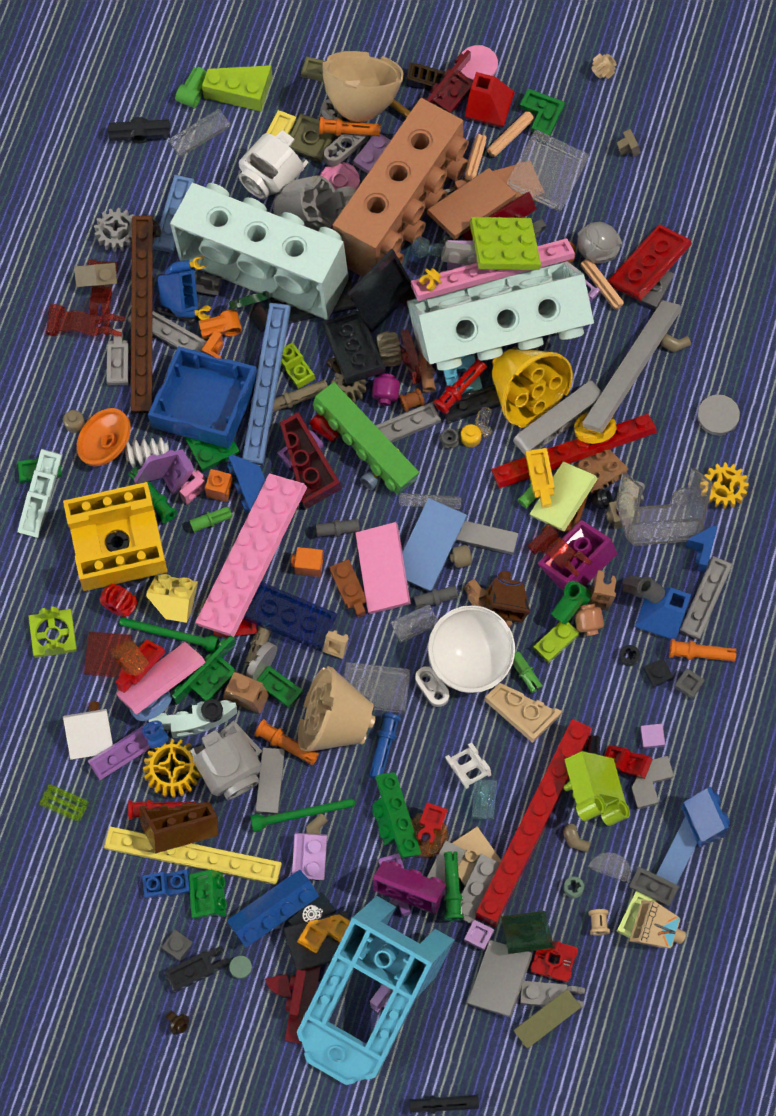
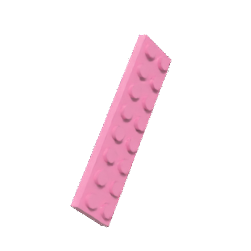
[195,474,307,637]

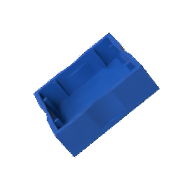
[148,346,257,449]

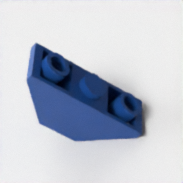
[227,455,266,513]

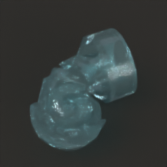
[411,235,452,258]

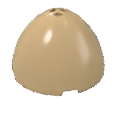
[322,51,404,122]

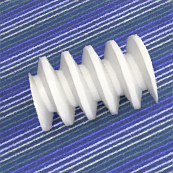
[125,437,169,467]

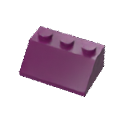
[538,520,617,595]
[373,861,446,915]

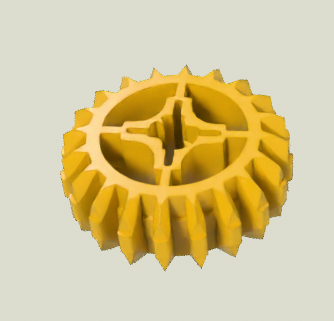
[143,738,201,798]

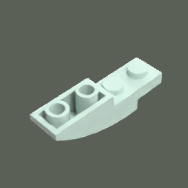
[149,700,237,738]

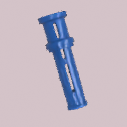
[369,713,401,780]

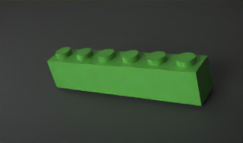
[313,382,419,495]

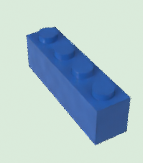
[227,870,319,948]

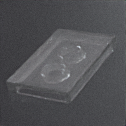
[344,662,411,713]

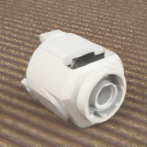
[239,130,309,199]

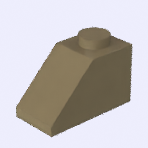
[74,263,117,287]

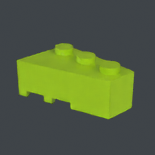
[202,65,273,112]

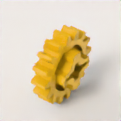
[702,462,749,509]

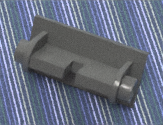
[195,272,222,296]

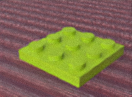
[470,217,541,270]

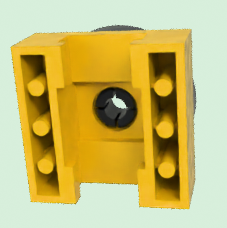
[63,482,168,591]

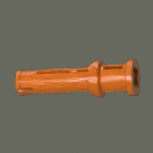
[319,116,381,137]
[669,638,736,662]
[254,719,319,766]

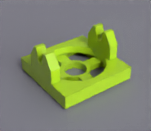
[28,606,77,658]

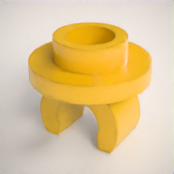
[419,268,442,291]

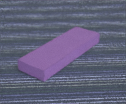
[88,726,151,780]

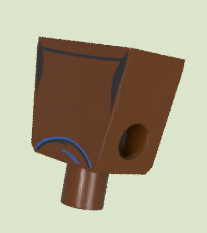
[485,571,530,623]

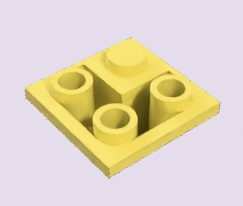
[146,574,198,623]

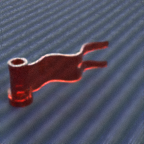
[88,259,118,335]
[45,304,126,337]
[527,524,592,577]

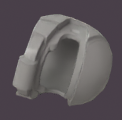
[577,222,623,264]

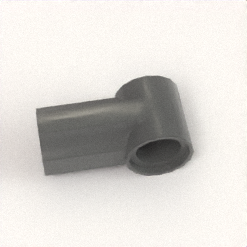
[622,575,665,604]

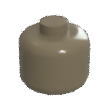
[63,410,85,433]
[450,545,472,568]

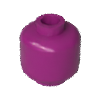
[372,374,400,406]

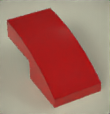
[605,745,653,779]

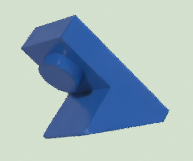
[686,526,717,573]

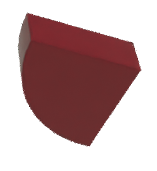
[265,974,292,998]

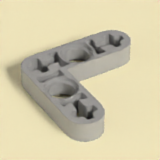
[321,99,369,167]

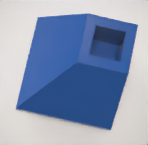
[635,587,691,640]

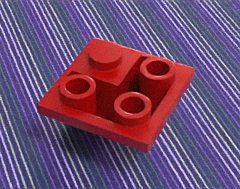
[465,72,515,128]

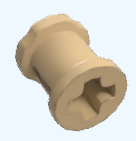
[588,909,610,936]

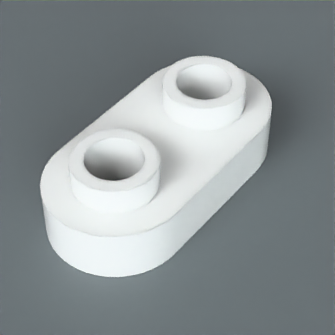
[415,667,449,707]

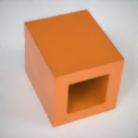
[291,547,324,577]

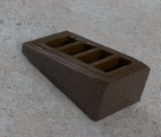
[407,62,445,90]

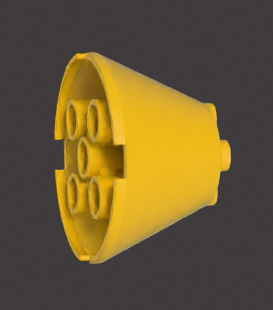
[492,346,573,428]

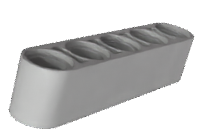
[513,381,602,456]

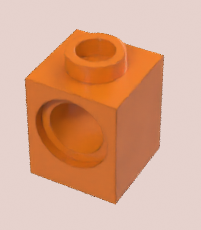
[205,469,233,502]

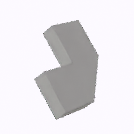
[631,756,674,810]

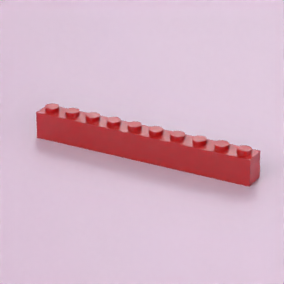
[476,719,592,928]

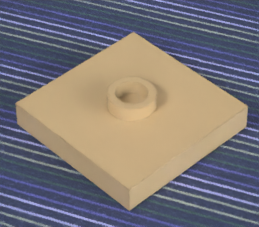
[452,827,501,886]

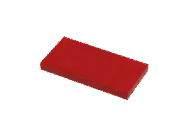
[608,224,692,301]

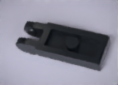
[164,946,230,993]

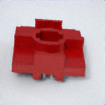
[531,938,578,983]

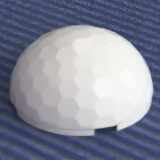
[428,606,515,693]

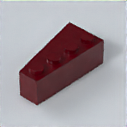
[280,412,342,509]

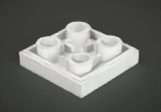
[63,709,113,760]

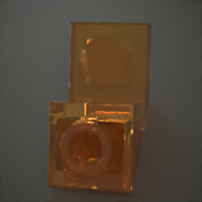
[110,640,149,676]

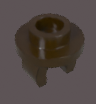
[165,1010,189,1035]

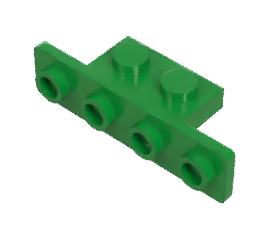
[172,636,237,705]
[372,772,421,859]

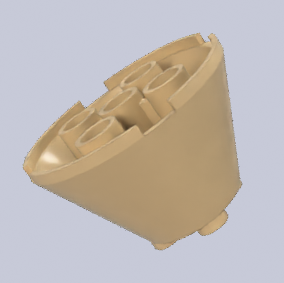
[298,666,375,752]

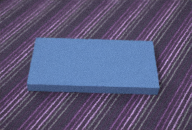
[402,498,467,592]

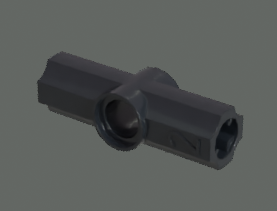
[108,117,171,144]

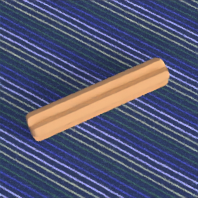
[487,112,534,157]
[464,134,487,180]
[581,259,624,309]

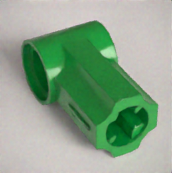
[551,581,591,625]

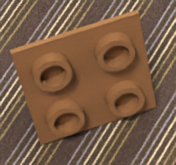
[573,450,629,495]

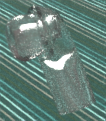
[475,407,494,439]

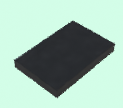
[282,911,350,972]

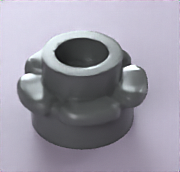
[439,428,460,448]

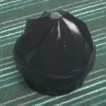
[591,488,613,509]

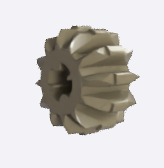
[376,332,402,367]
[331,373,366,403]

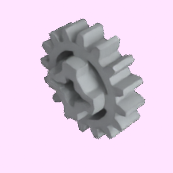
[94,208,134,252]

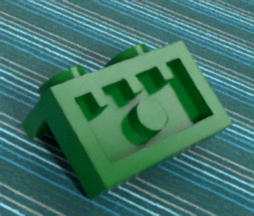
[189,869,227,919]

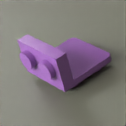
[134,449,194,495]

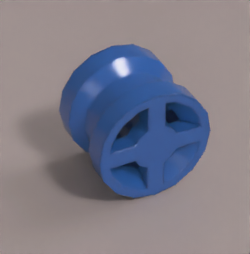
[142,720,169,748]

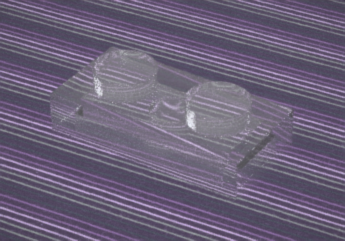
[391,605,438,643]

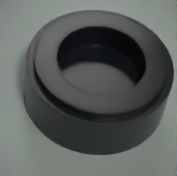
[201,699,223,722]

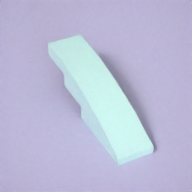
[17,449,63,538]

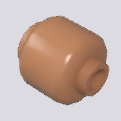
[574,603,604,636]

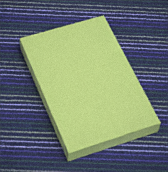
[530,462,598,531]

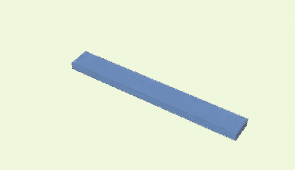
[242,303,291,465]

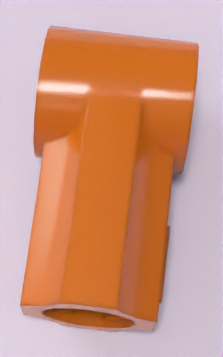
[198,309,242,339]

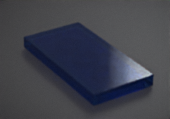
[243,582,338,652]

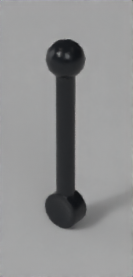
[154,307,196,325]

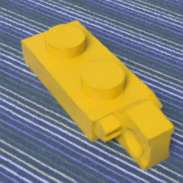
[525,448,555,509]

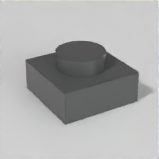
[674,668,705,699]
[161,930,193,962]

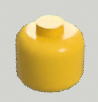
[461,424,481,447]

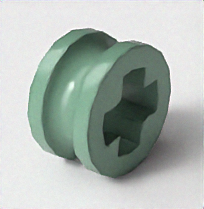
[564,877,584,899]

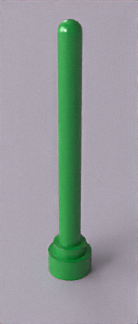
[119,618,220,653]
[250,798,355,832]

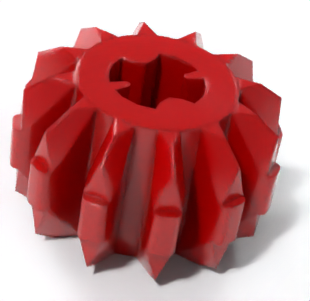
[99,584,137,617]

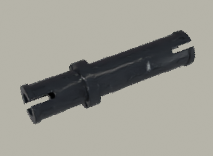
[409,1094,479,1114]

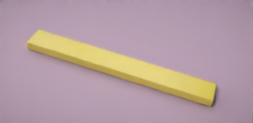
[104,826,282,885]

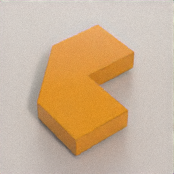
[297,914,351,953]

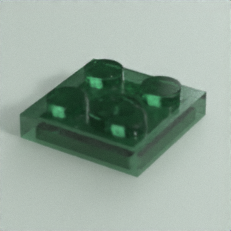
[501,911,553,954]

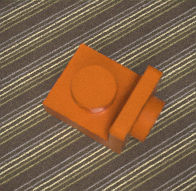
[202,331,224,359]

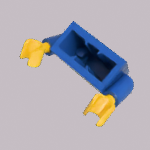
[154,256,211,320]

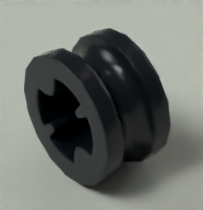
[620,645,640,667]

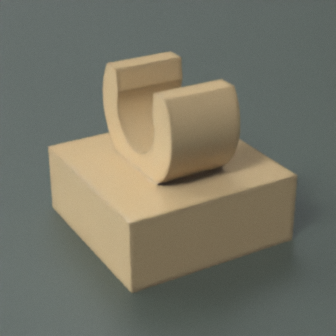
[323,631,349,659]

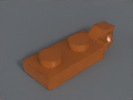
[329,559,366,618]

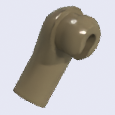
[660,334,691,352]
[306,813,328,834]
[563,824,591,853]

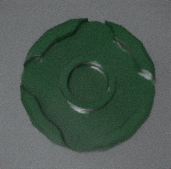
[229,291,270,309]

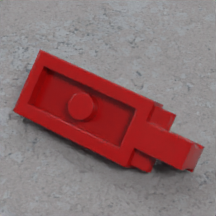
[115,639,165,693]

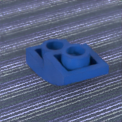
[142,869,190,898]

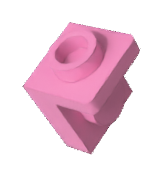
[180,470,205,505]

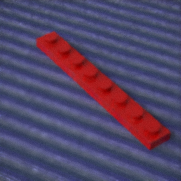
[491,414,657,489]

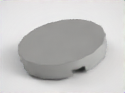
[697,394,740,436]
[246,642,277,680]

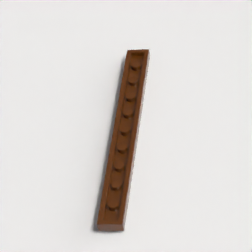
[131,215,153,414]

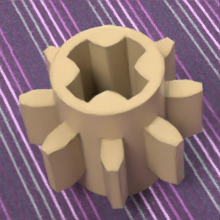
[592,53,617,79]

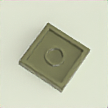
[290,114,336,163]

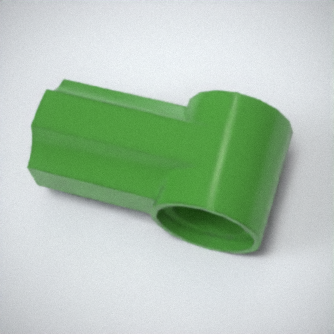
[175,67,207,108]

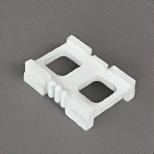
[445,742,491,789]

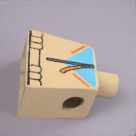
[629,900,686,948]

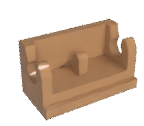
[587,570,616,611]

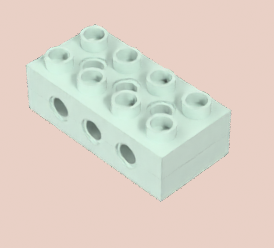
[170,183,349,320]
[407,261,594,370]

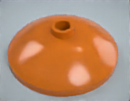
[77,408,131,466]

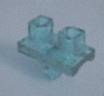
[472,779,497,820]

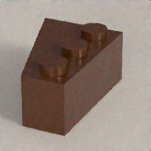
[139,802,218,854]

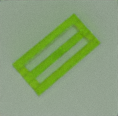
[39,784,89,822]

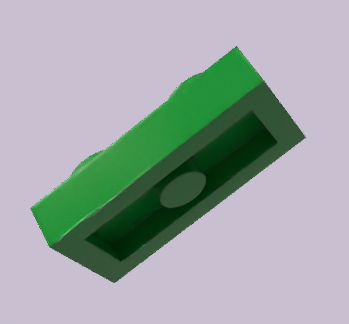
[256,665,303,709]

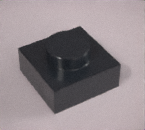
[644,658,673,688]

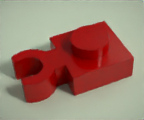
[418,802,448,845]

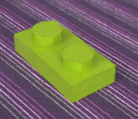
[533,622,579,664]

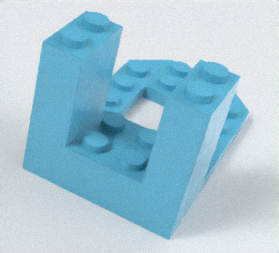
[297,896,454,1085]

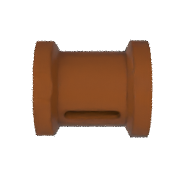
[399,388,425,413]

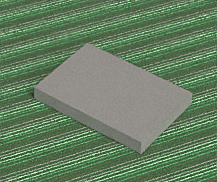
[468,940,533,1018]

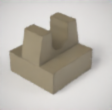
[617,129,641,157]

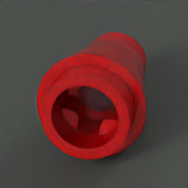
[309,414,340,443]

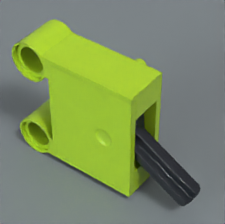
[563,735,630,826]

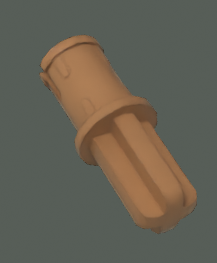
[419,353,436,393]

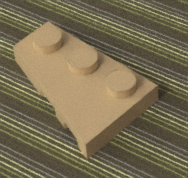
[484,683,562,743]

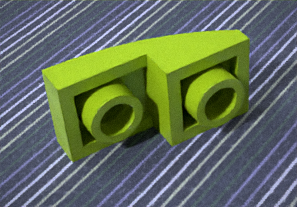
[281,342,316,389]

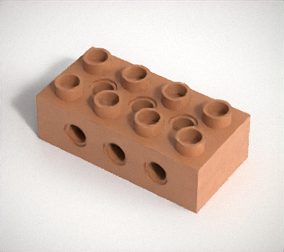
[333,98,469,277]

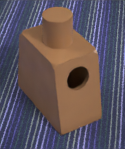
[223,672,269,714]

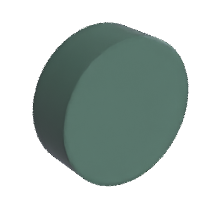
[229,956,252,979]

